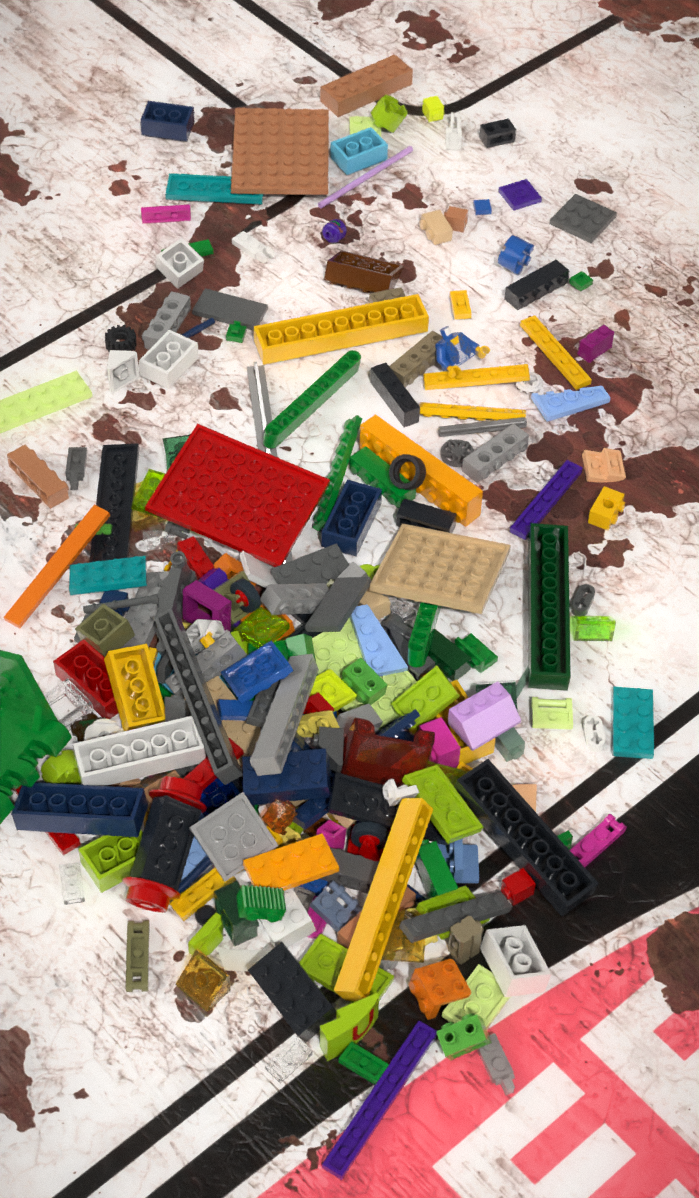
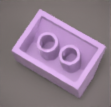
[448,681,521,751]

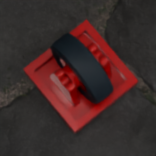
[347,822,391,861]

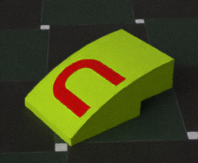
[320,993,379,1062]

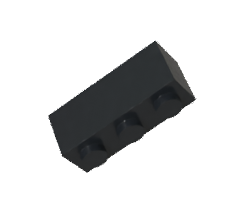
[396,498,457,533]

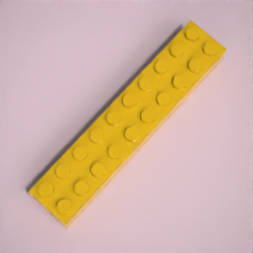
[254,294,429,365]

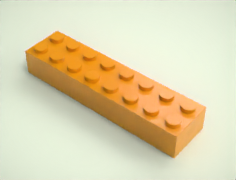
[360,414,483,527]

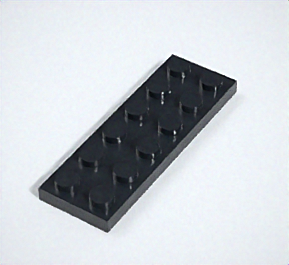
[328,772,447,845]

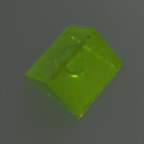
[572,616,616,641]

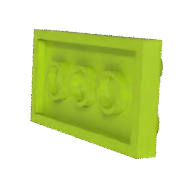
[402,764,483,844]
[300,933,394,1003]

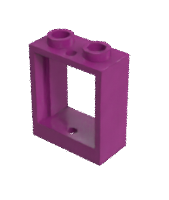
[183,580,232,631]

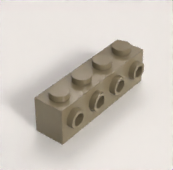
[389,330,443,388]

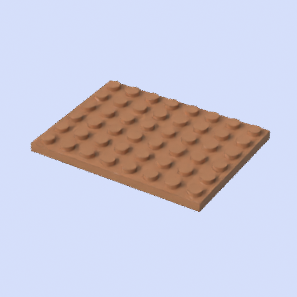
[231,108,329,195]

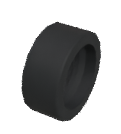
[389,454,426,490]

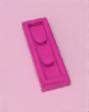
[141,204,191,224]

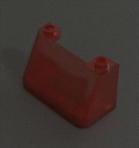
[341,717,435,788]

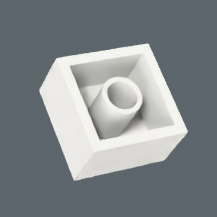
[156,238,204,289]

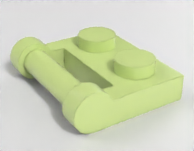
[531,697,573,729]

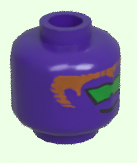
[322,219,347,243]

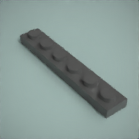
[399,891,513,943]

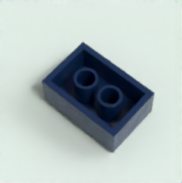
[140,100,195,141]

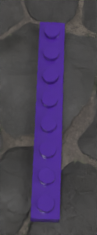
[322,1021,437,1180]

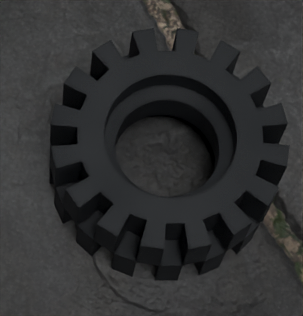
[105,325,137,353]

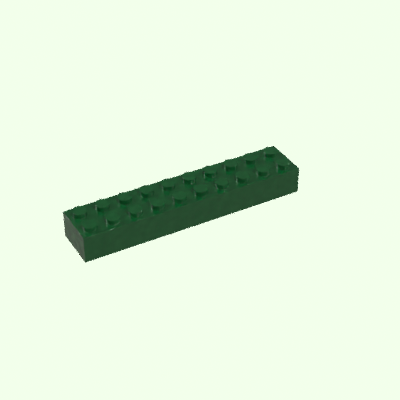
[528,523,571,691]

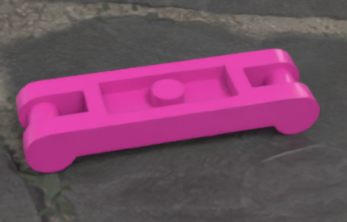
[570,813,627,867]

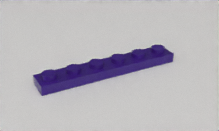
[510,460,583,540]

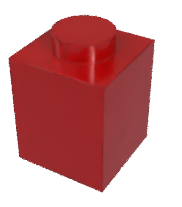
[500,868,536,906]

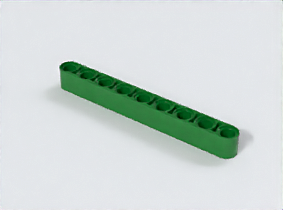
[263,350,361,449]

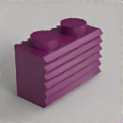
[577,325,614,363]

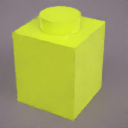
[422,96,444,122]

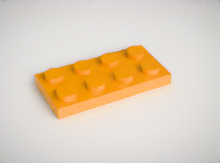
[243,833,339,891]

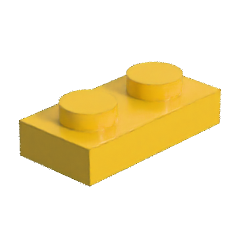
[450,290,472,319]

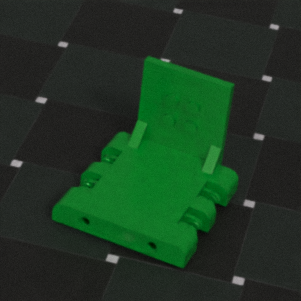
[0,650,72,825]

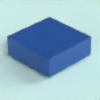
[473,199,492,215]

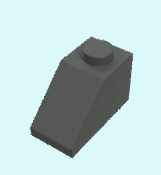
[313,726,344,773]

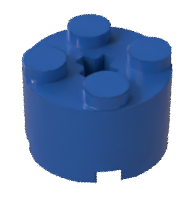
[498,235,534,275]

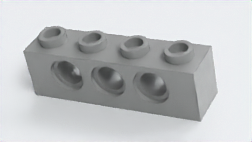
[142,291,191,349]
[462,423,529,483]
[260,583,329,615]
[165,631,247,700]

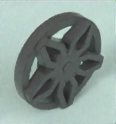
[440,439,474,467]

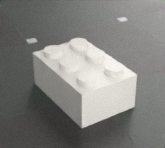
[139,330,199,389]
[480,925,551,997]

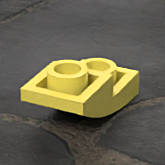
[296,711,339,737]

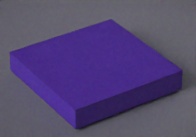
[498,179,542,211]

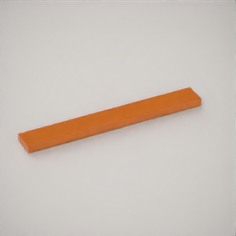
[4,504,110,629]

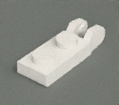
[232,231,275,263]

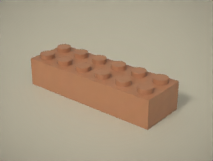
[320,54,413,117]

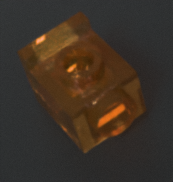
[261,799,298,835]

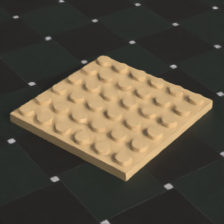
[369,524,511,614]

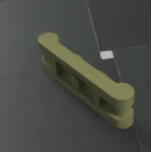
[126,920,150,992]

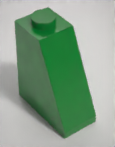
[416,839,458,898]

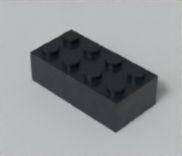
[248,942,337,1043]

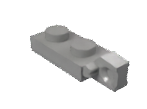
[477,1033,515,1096]

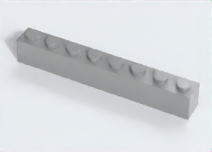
[250,654,319,776]

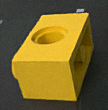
[588,486,626,530]

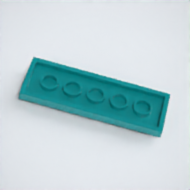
[165,173,264,204]

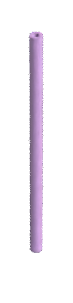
[318,146,413,208]

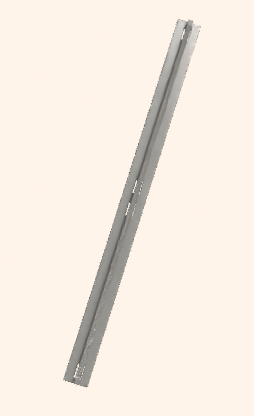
[247,361,293,568]

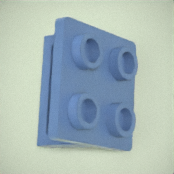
[438,839,479,883]

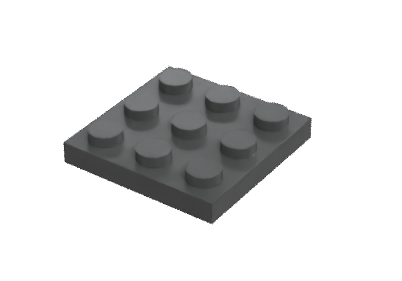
[550,193,617,243]

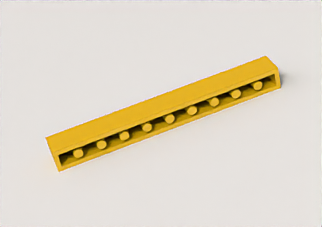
[334,798,433,1002]

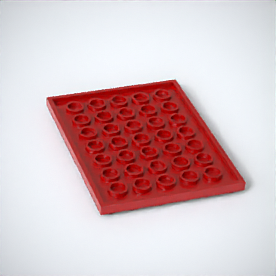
[145,423,330,567]

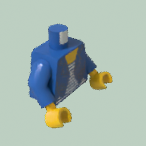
[435,326,490,378]

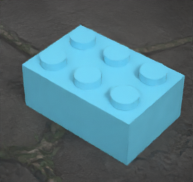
[330,127,388,175]

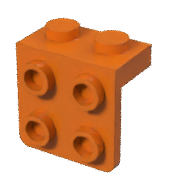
[408,959,471,1020]

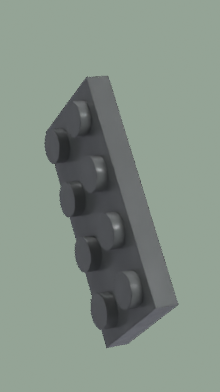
[271,544,349,584]

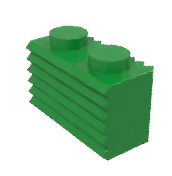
[236,885,286,922]

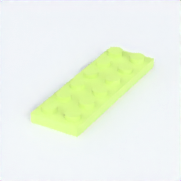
[0,370,93,433]

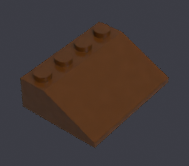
[324,250,404,293]

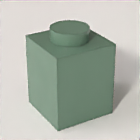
[495,727,525,762]

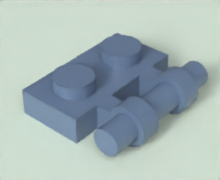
[309,880,363,933]

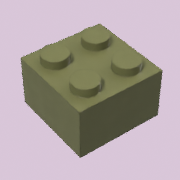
[75,603,135,657]

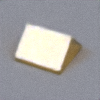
[381,910,425,963]
[175,949,231,1012]

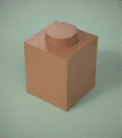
[444,206,468,232]

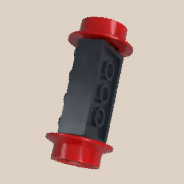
[122,776,206,913]

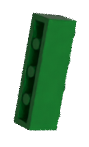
[350,446,416,509]

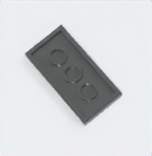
[192,288,268,331]
[305,577,371,632]

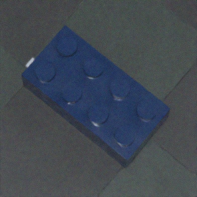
[321,479,382,557]
[243,748,331,805]

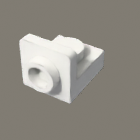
[383,779,419,806]

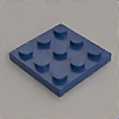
[220,641,293,703]

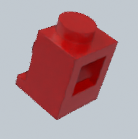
[303,692,334,715]

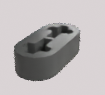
[571,584,595,617]

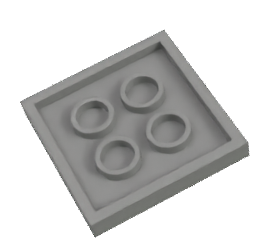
[189,792,279,882]

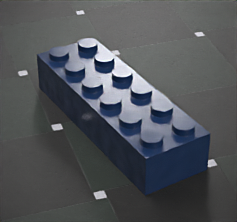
[11,783,148,837]

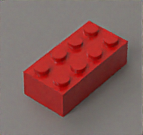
[53,639,119,719]

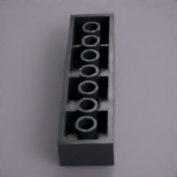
[454,759,599,917]

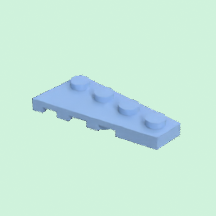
[531,386,611,422]
[350,604,408,676]

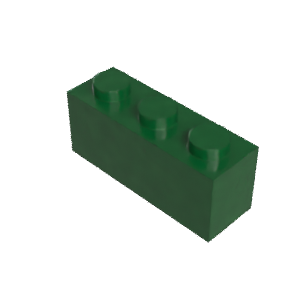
[428,629,472,681]

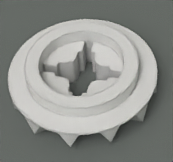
[515,372,544,394]

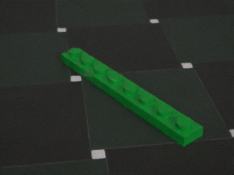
[312,415,363,531]

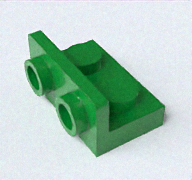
[454,633,498,674]

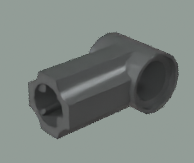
[381,613,413,642]

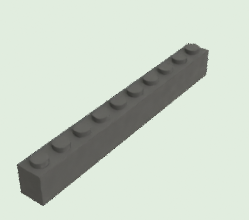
[154,608,243,785]

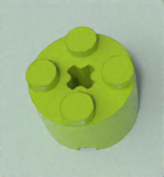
[371,95,408,133]
[41,750,82,785]

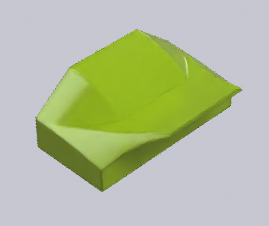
[188,912,224,958]

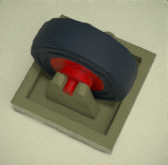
[213,571,262,624]

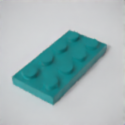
[69,556,147,595]
[613,686,654,759]

